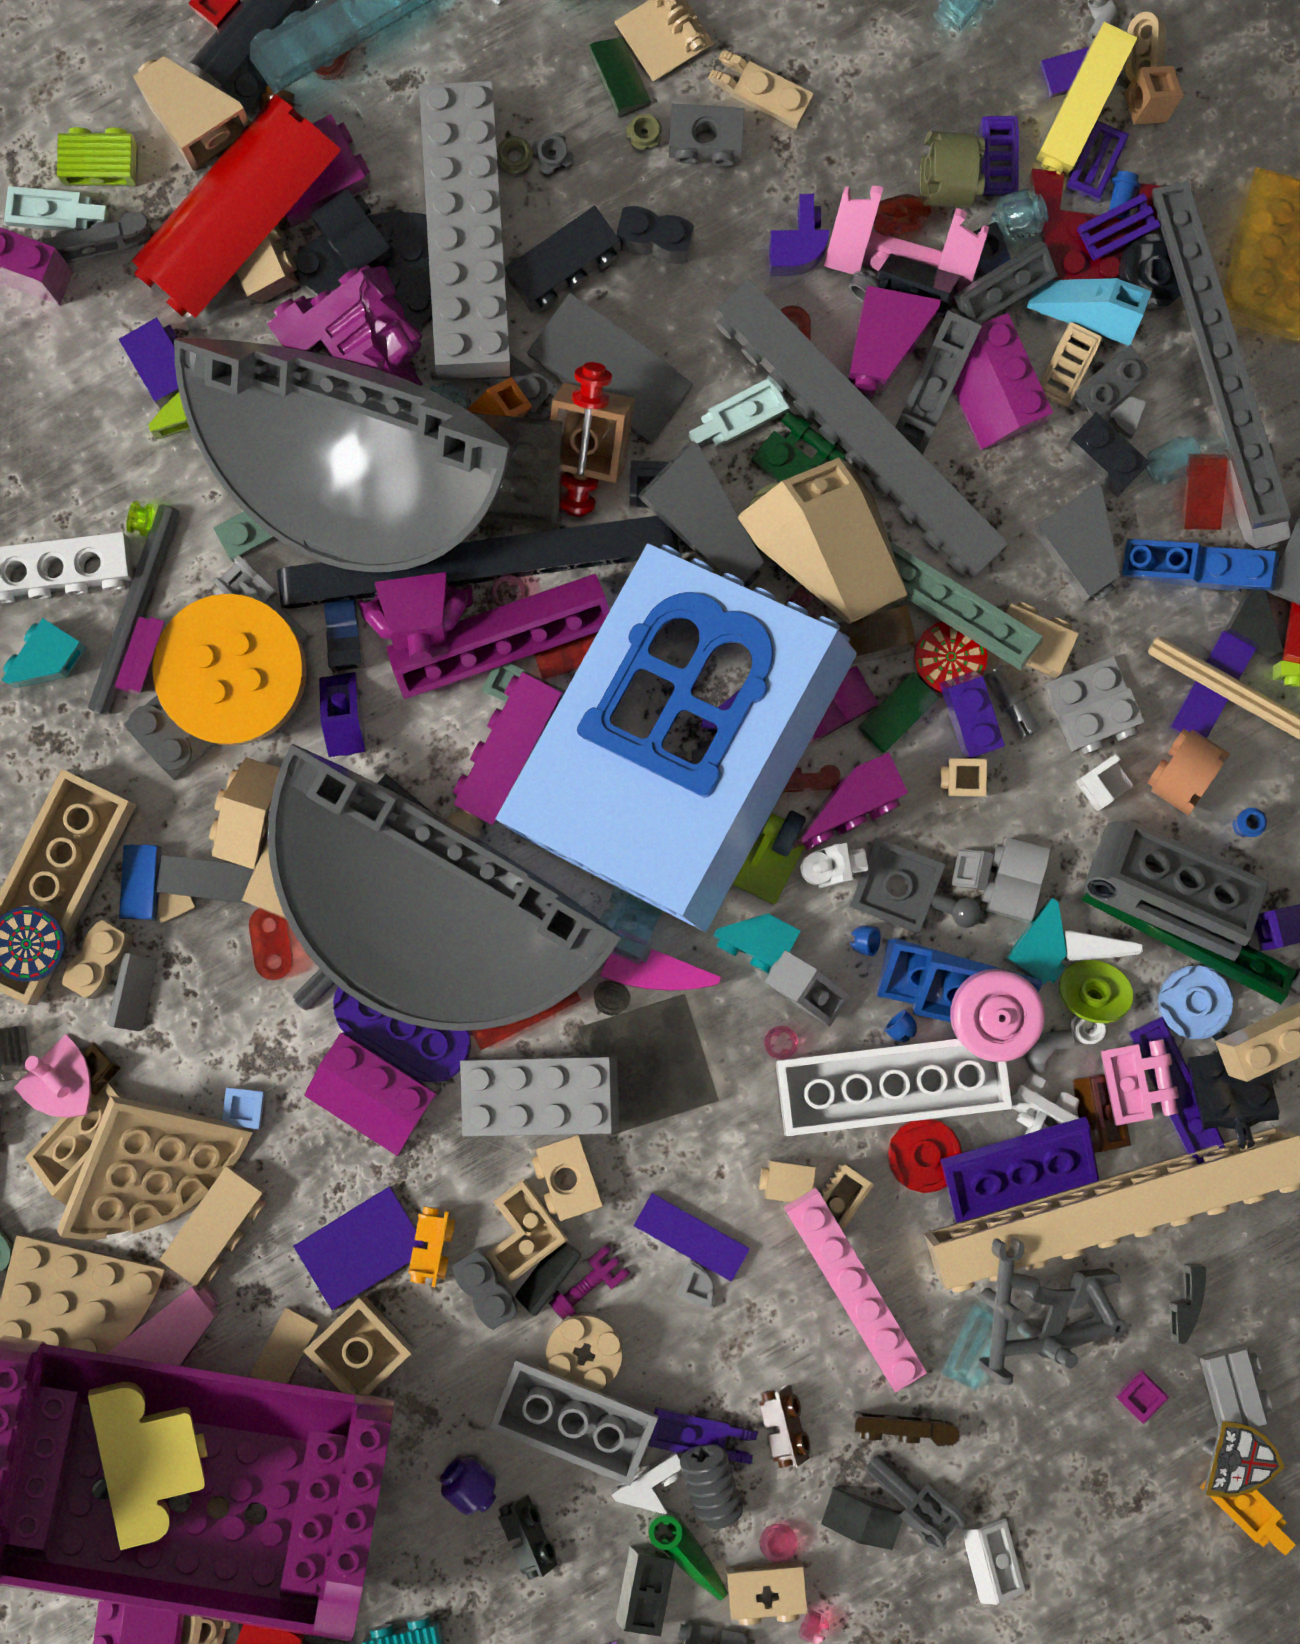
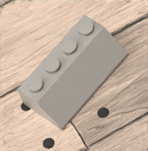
[489,1358,659,1486]

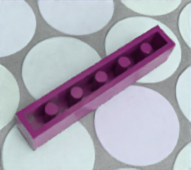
[386,573,610,699]

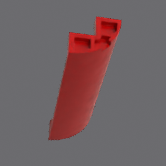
[131,94,341,319]

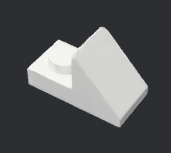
[611,1451,682,1514]

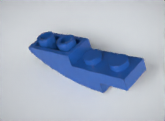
[1122,539,1279,592]

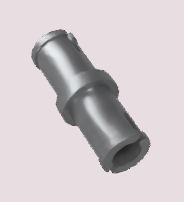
[984,664,1042,740]

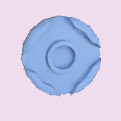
[1157,965,1233,1040]

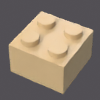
[304,1294,415,1395]

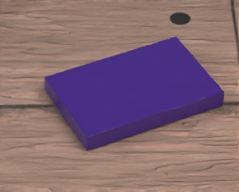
[293,1186,427,1310]

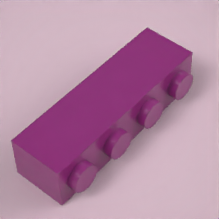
[453,671,565,825]

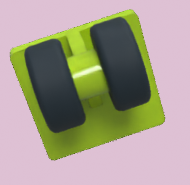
[732,806,806,905]

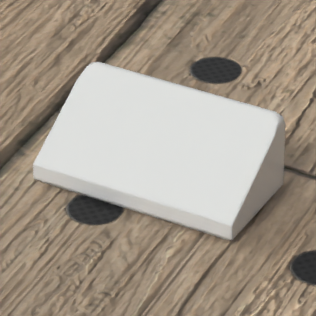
[962,1518,1026,1605]

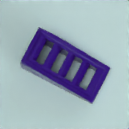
[979,116,1019,196]

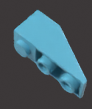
[1026,278,1151,345]

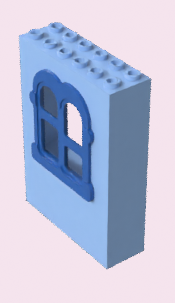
[495,543,857,933]

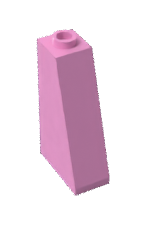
[107,1285,219,1416]

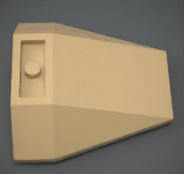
[738,458,908,624]

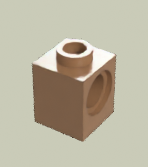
[1124,66,1184,125]

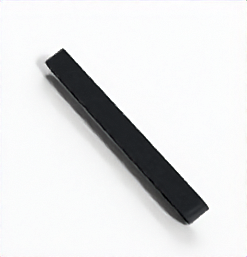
[276,516,679,609]

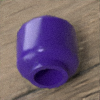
[440,1457,496,1515]

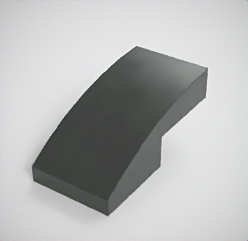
[1170,1264,1206,1344]

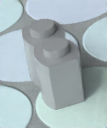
[981,837,1050,923]

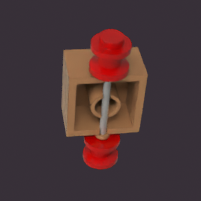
[545,362,635,517]

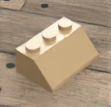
[25,1081,128,1206]

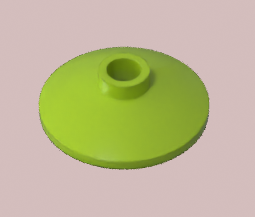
[1059,960,1133,1023]

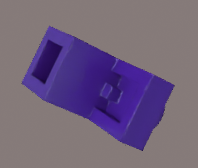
[769,194,829,276]

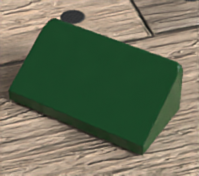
[589,37,651,117]

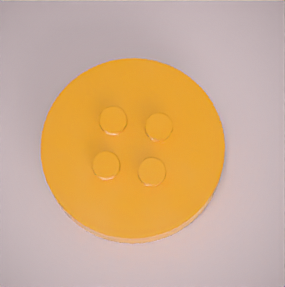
[153,594,306,745]

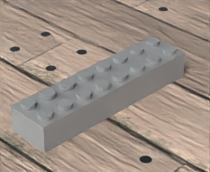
[419,81,510,380]

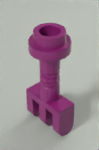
[549,1244,631,1320]

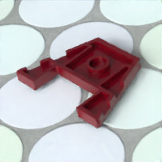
[1030,168,1163,280]

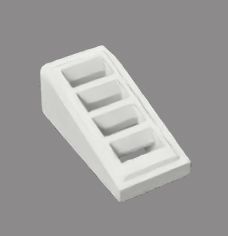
[1063,930,1143,962]

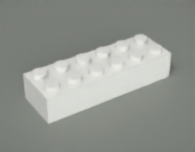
[775,1039,1012,1136]

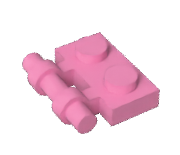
[1100,1039,1179,1125]

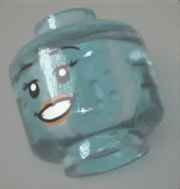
[991,189,1049,242]

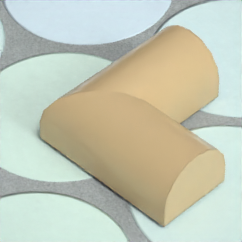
[485,1179,568,1285]

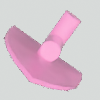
[14,1034,91,1118]

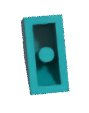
[1004,898,1067,985]

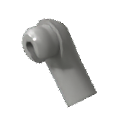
[1026,1029,1075,1073]

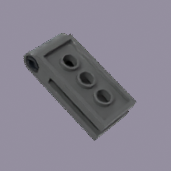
[1084,820,1269,961]

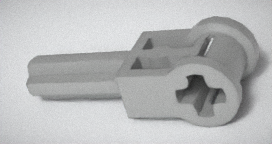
[212,555,308,644]

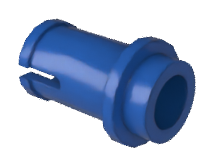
[1108,171,1141,219]
[1232,808,1267,837]

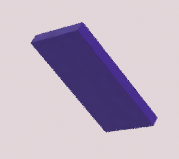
[940,1117,1100,1223]

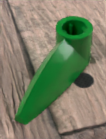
[648,1510,728,1601]

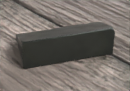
[515,1241,581,1316]

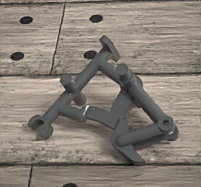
[978,1237,1127,1385]

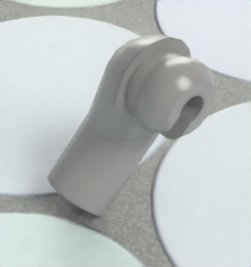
[1088,0,1117,41]

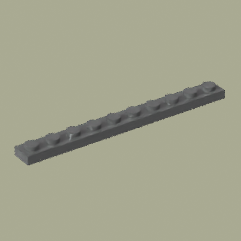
[1151,180,1291,529]

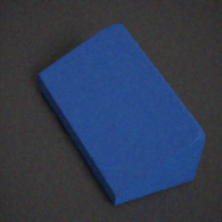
[119,845,162,921]

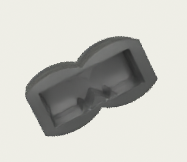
[453,1248,518,1330]

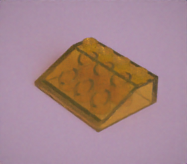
[1220,167,1300,342]

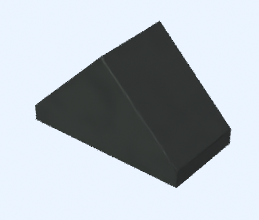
[1224,589,1284,659]
[821,1487,902,1550]

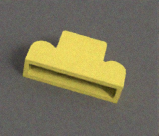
[88,1381,208,1550]

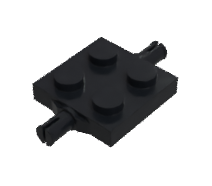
[1188,1031,1280,1149]

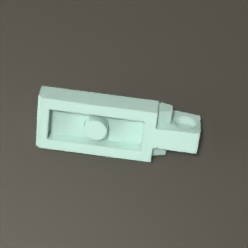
[4,186,110,231]
[689,378,790,447]

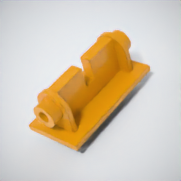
[408,1206,456,1287]

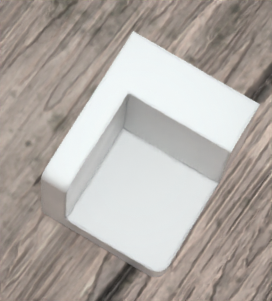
[1075,753,1133,812]

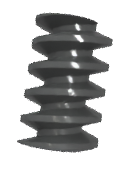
[680,1444,743,1530]

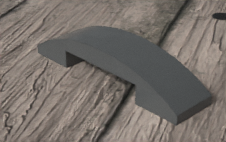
[895,310,982,455]

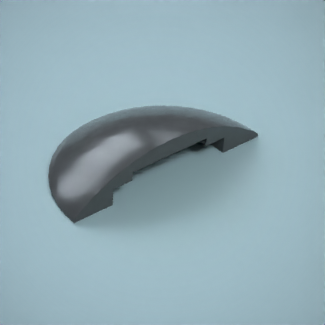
[174,338,511,572]
[268,744,622,1031]

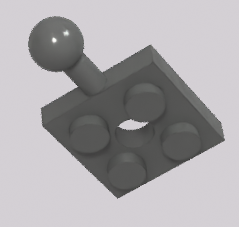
[849,837,982,934]

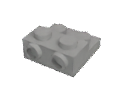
[1044,656,1144,755]

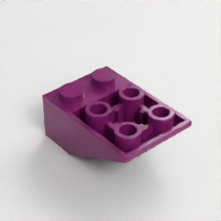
[793,752,908,851]

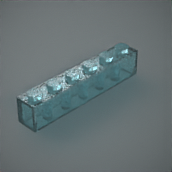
[250,0,433,94]

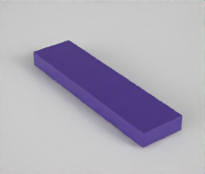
[1128,1016,1225,1164]

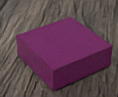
[1115,1369,1169,1424]

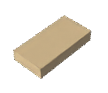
[250,1307,320,1384]

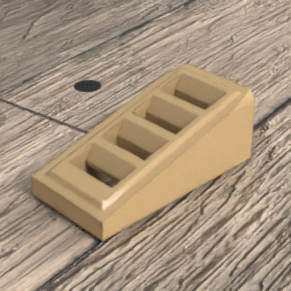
[1040,322,1103,408]

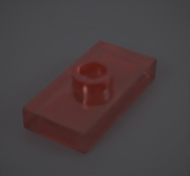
[534,631,599,680]

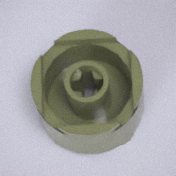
[919,131,985,208]

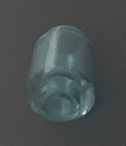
[1146,435,1203,485]

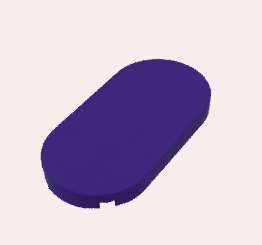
[333,986,471,1083]

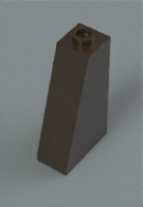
[837,605,916,665]

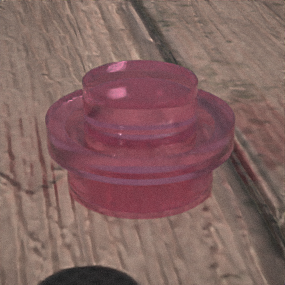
[759,1523,797,1563]

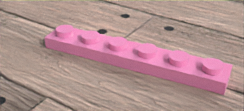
[783,1188,927,1393]

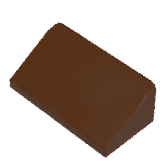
[1072,1074,1131,1152]

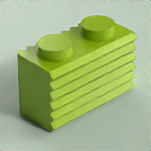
[57,127,137,186]

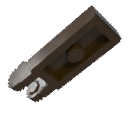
[851,1412,960,1447]

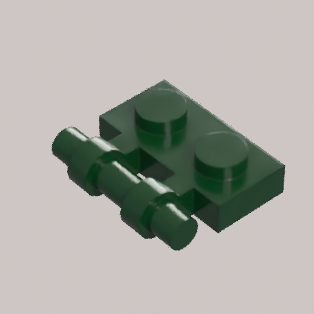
[751,411,846,483]

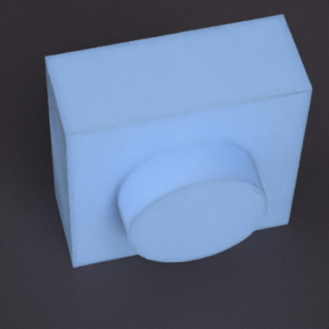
[222,1087,265,1129]

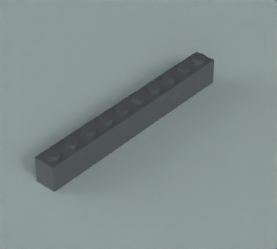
[714,278,1008,578]

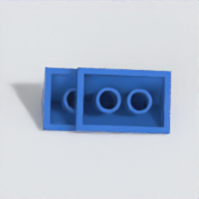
[877,938,1042,1022]

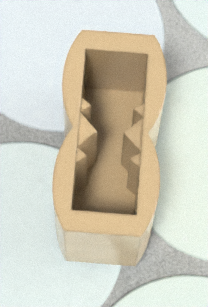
[62,920,133,999]

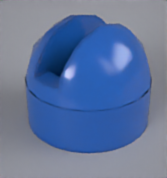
[850,925,881,956]
[884,1009,917,1043]

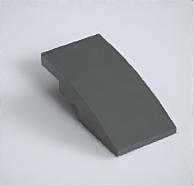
[527,293,693,444]

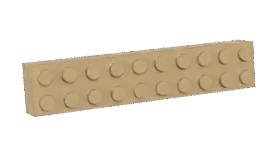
[923,1126,1300,1292]

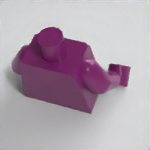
[358,572,473,663]

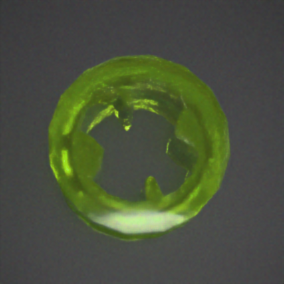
[126,500,154,537]

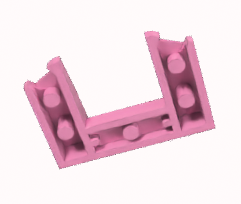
[824,186,989,303]

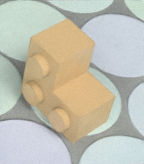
[209,757,280,869]

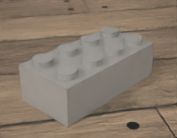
[460,1055,619,1137]

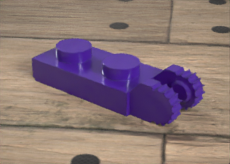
[648,1407,758,1464]

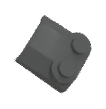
[124,695,215,780]

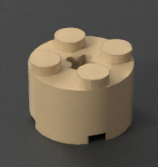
[546,1312,623,1391]

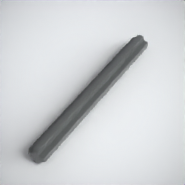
[88,504,179,715]

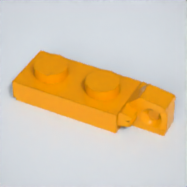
[1199,1479,1296,1556]

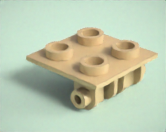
[614,0,714,82]

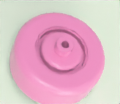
[950,969,1045,1062]

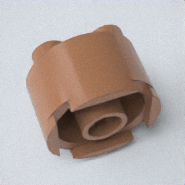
[1147,729,1230,816]

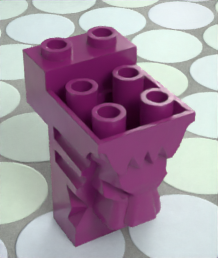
[267,265,424,386]

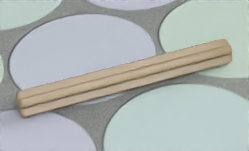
[1148,636,1300,740]

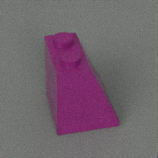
[847,285,941,399]

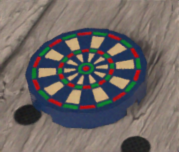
[0,906,67,982]

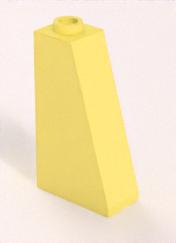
[1036,22,1137,175]

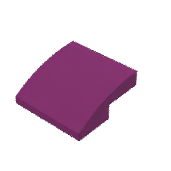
[115,616,165,694]

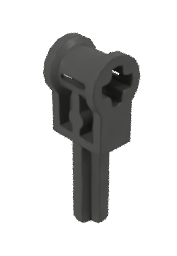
[865,1455,967,1552]

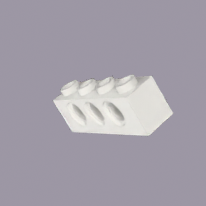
[0,532,134,604]

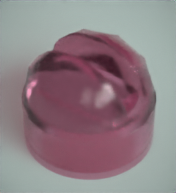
[798,1609,830,1644]

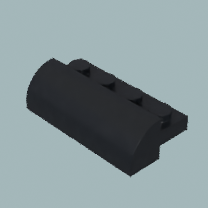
[188,0,341,113]

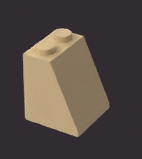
[133,56,250,171]

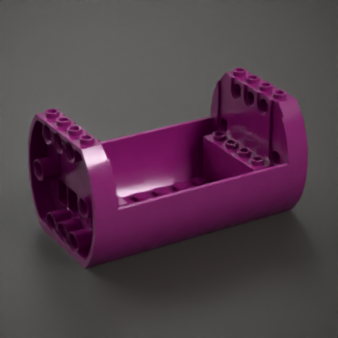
[0,1335,394,1641]

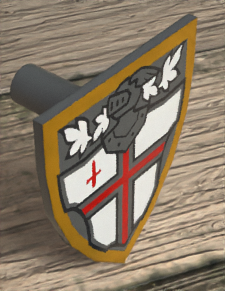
[1203,1420,1285,1497]

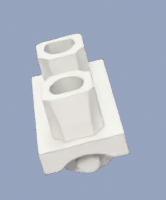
[801,843,868,889]
[1011,1074,1079,1135]

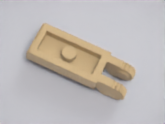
[708,50,814,129]

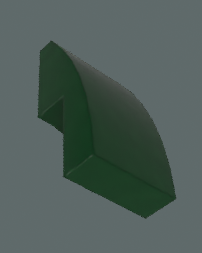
[857,672,939,753]

